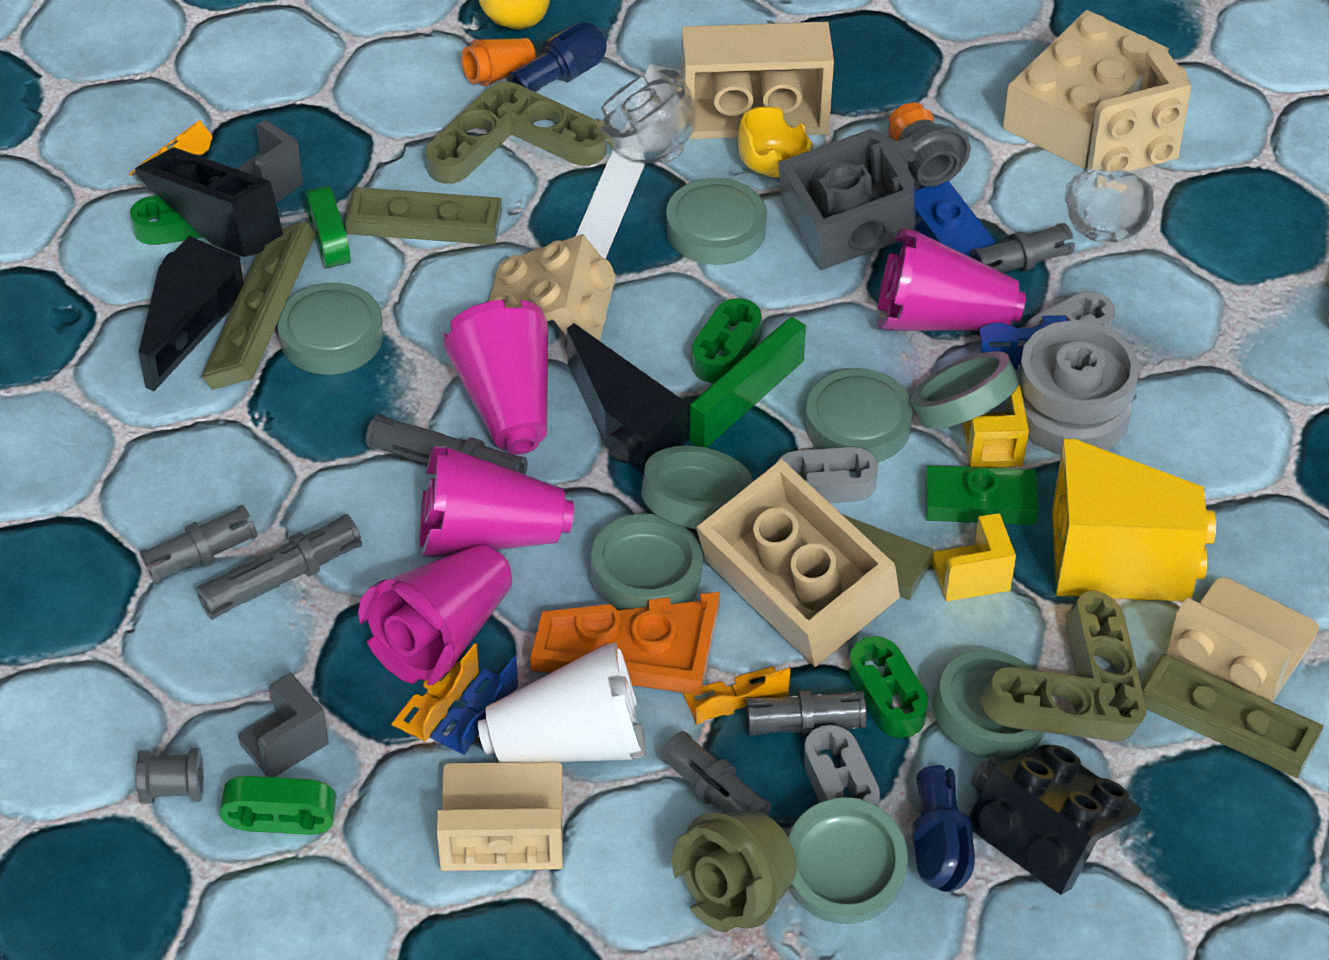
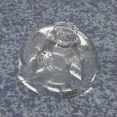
[595,69,696,164]

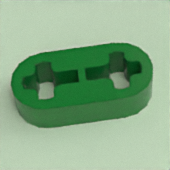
[304,185,351,269]
[130,195,204,245]
[691,298,762,383]
[849,636,929,738]
[219,776,337,835]

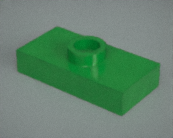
[925,465,1038,525]

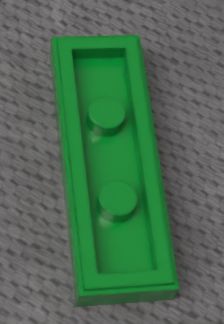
[689,317,806,448]

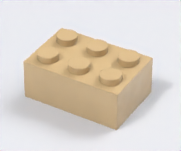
[1003,10,1169,169]
[681,22,834,139]
[696,459,900,667]

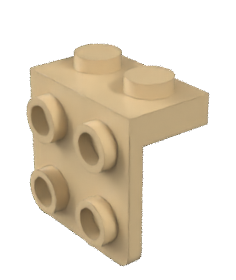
[1087,48,1191,179]
[488,234,616,341]
[1167,577,1319,702]

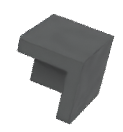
[237,120,303,203]
[239,672,329,777]

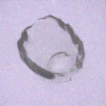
[1064,169,1154,246]

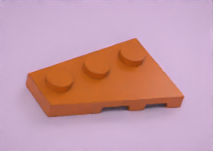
[530,592,720,695]

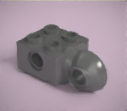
[778,119,971,270]

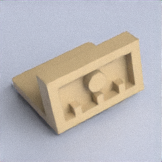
[437,762,563,871]

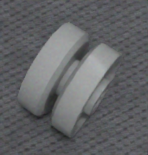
[1018,320,1140,455]

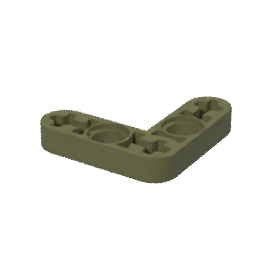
[426,82,607,184]
[980,591,1146,741]

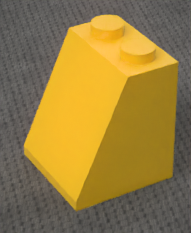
[1051,438,1216,602]

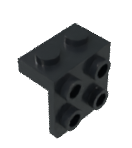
[969,744,1141,895]

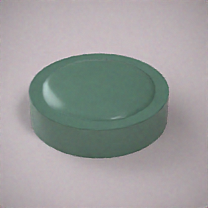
[666,178,767,265]
[277,283,383,375]
[910,351,1019,429]
[805,368,913,462]
[641,446,753,529]
[590,513,703,610]
[933,649,1052,760]
[788,797,908,924]

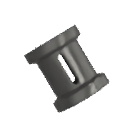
[136,748,204,804]

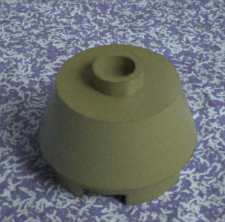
[672,810,796,932]

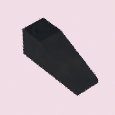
[135,147,283,257]
[138,236,244,391]
[567,323,689,475]

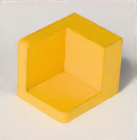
[962,385,1029,468]
[932,513,1016,602]

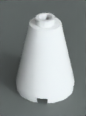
[478,642,646,763]

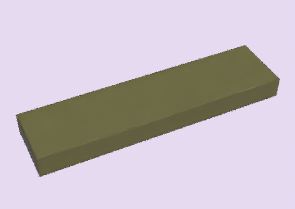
[202,221,316,390]

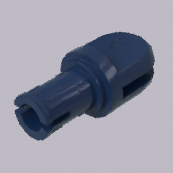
[509,21,607,92]
[912,765,975,892]

